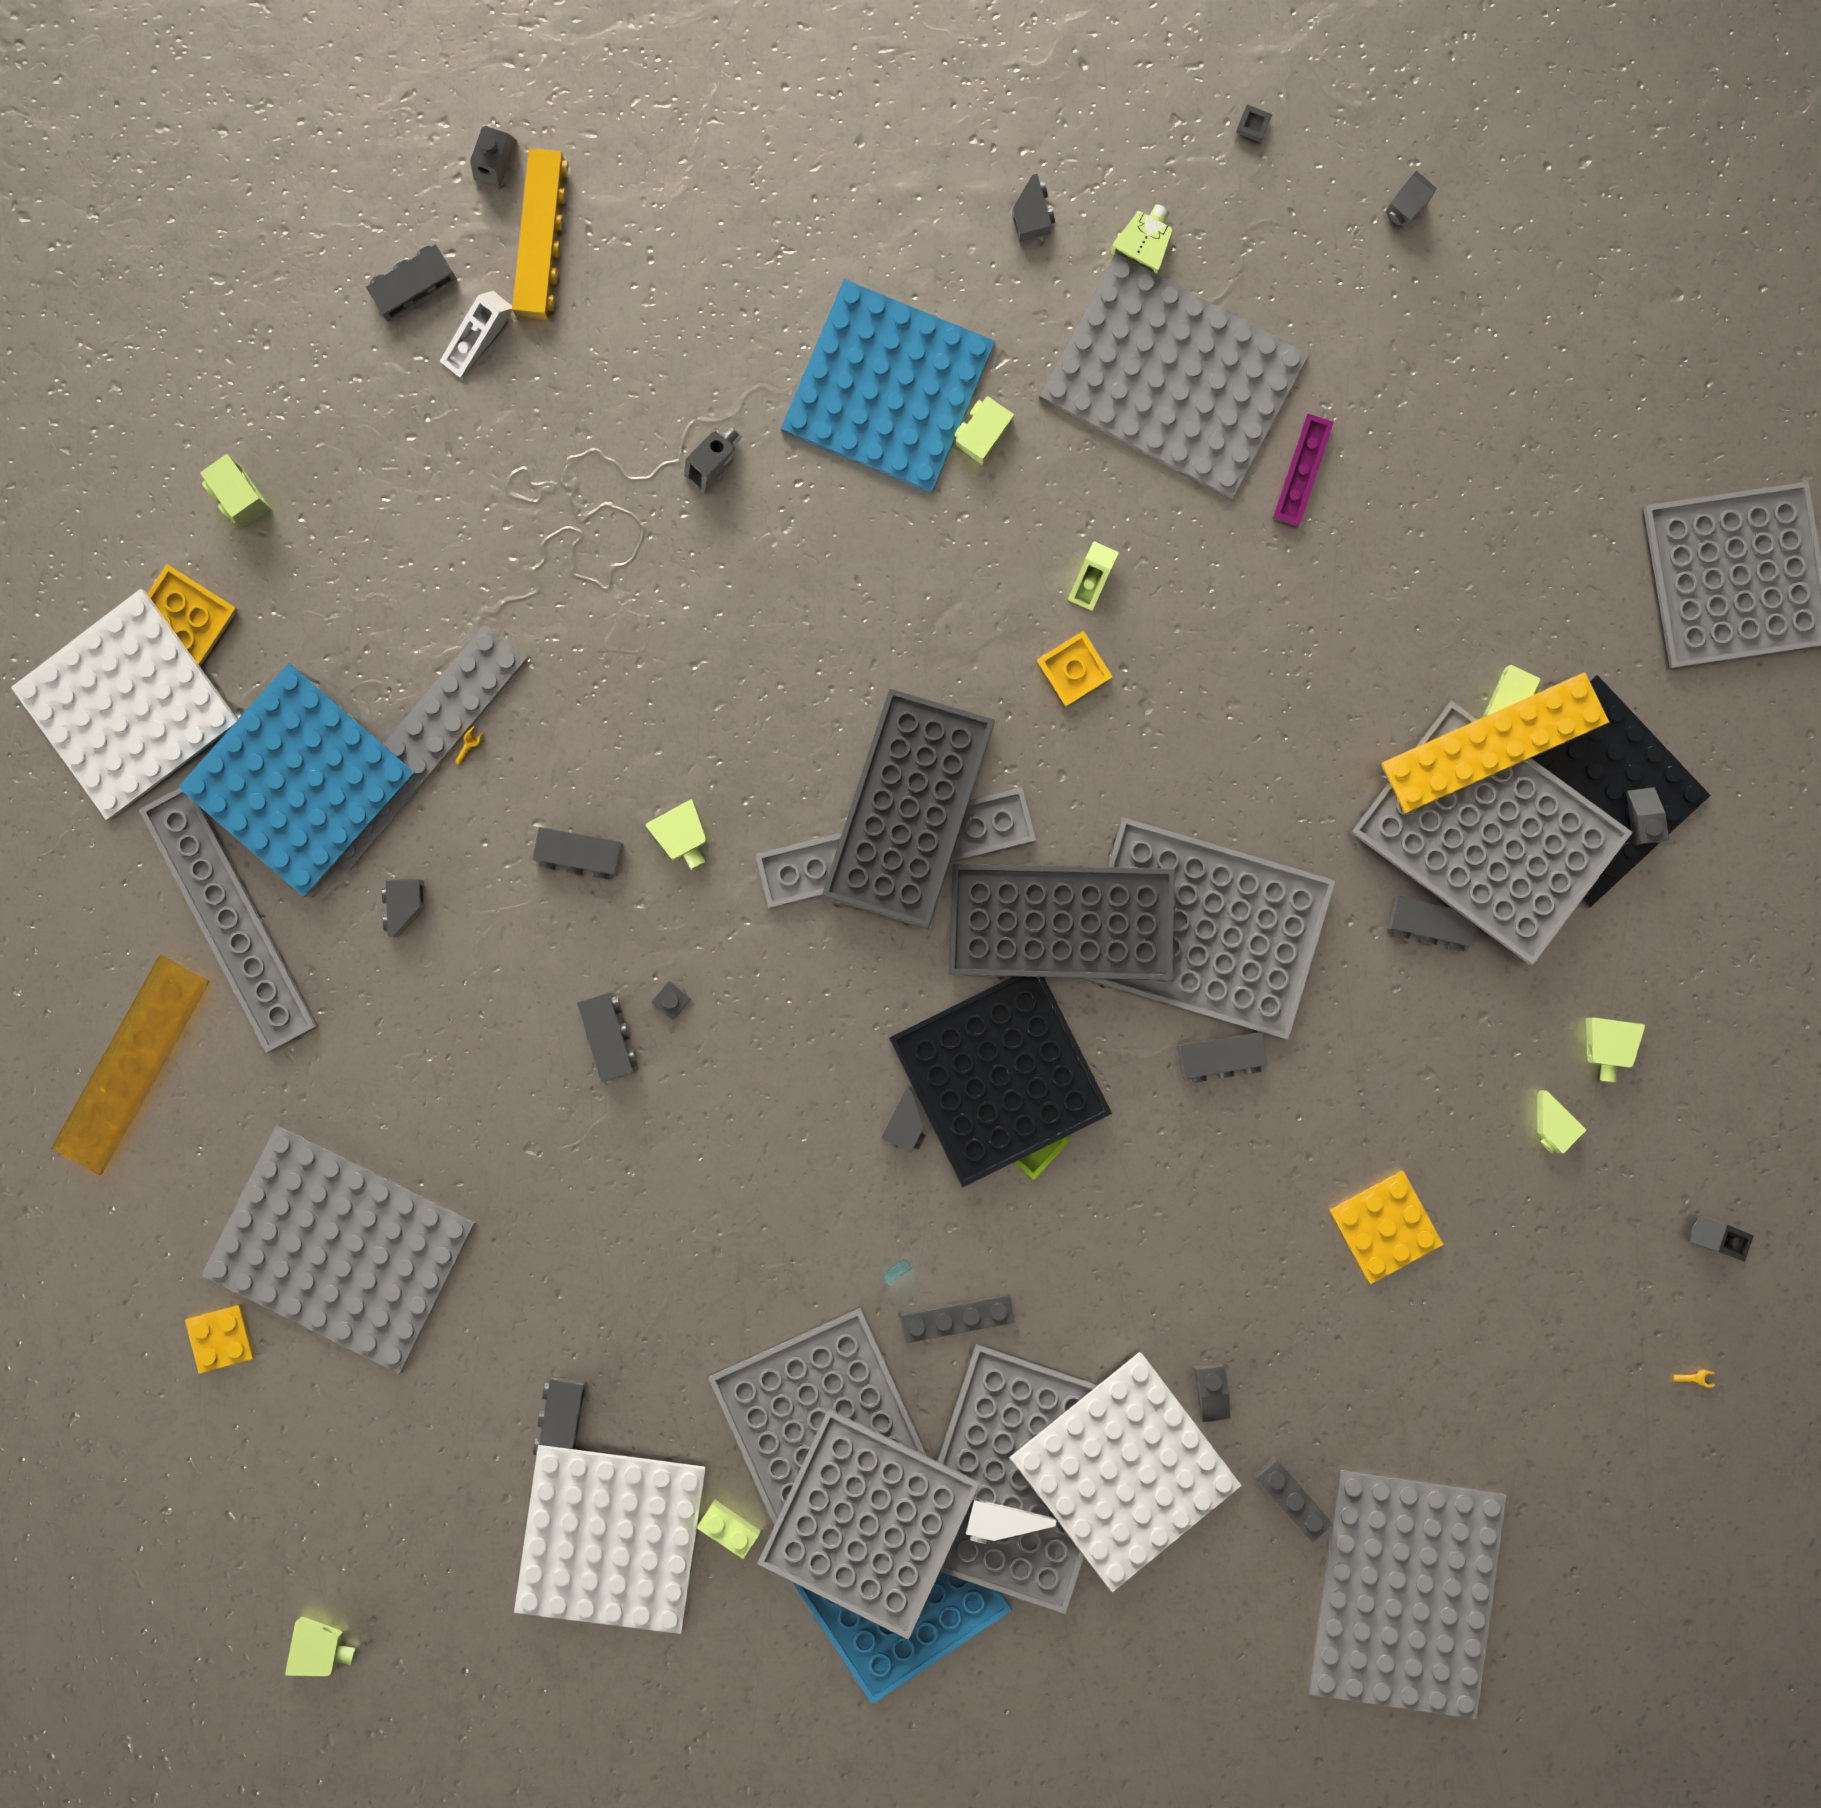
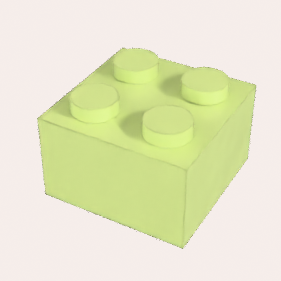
[200,454,271,528]

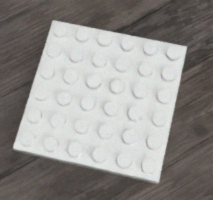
[11,589,238,820]
[1009,1352,1242,1592]
[514,1445,705,1634]

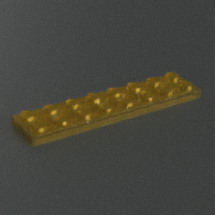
[51,954,210,1175]

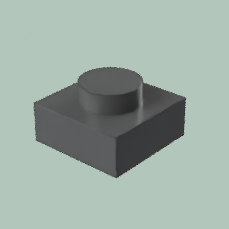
[1236,104,1272,142]
[652,981,691,1020]

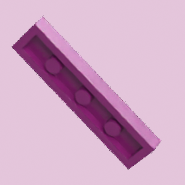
[1273,413,1334,527]

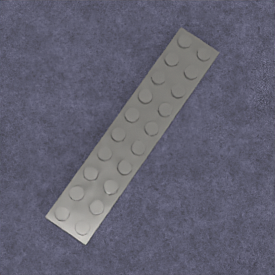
[338,624,527,870]
[755,787,1036,908]
[139,788,317,1053]

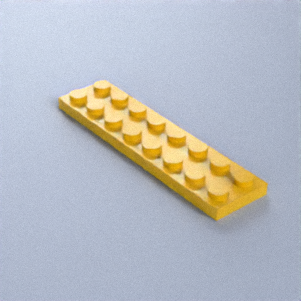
[1381,672,1609,814]

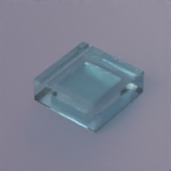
[884,1259,912,1285]

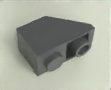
[1012,174,1055,242]
[382,879,425,937]

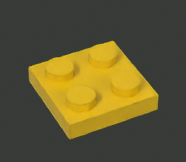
[1037,631,1113,707]
[185,1304,255,1374]

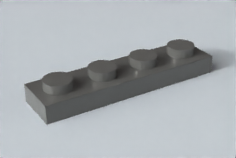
[901,1294,1015,1343]

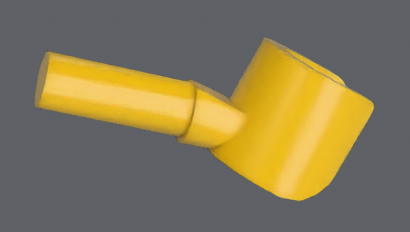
[455,726,484,764]
[1673,1369,1715,1388]

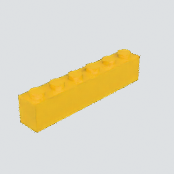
[512,148,568,320]

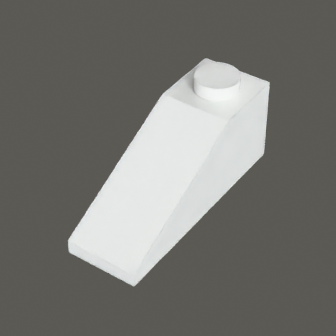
[440,291,513,378]
[965,1498,1057,1544]

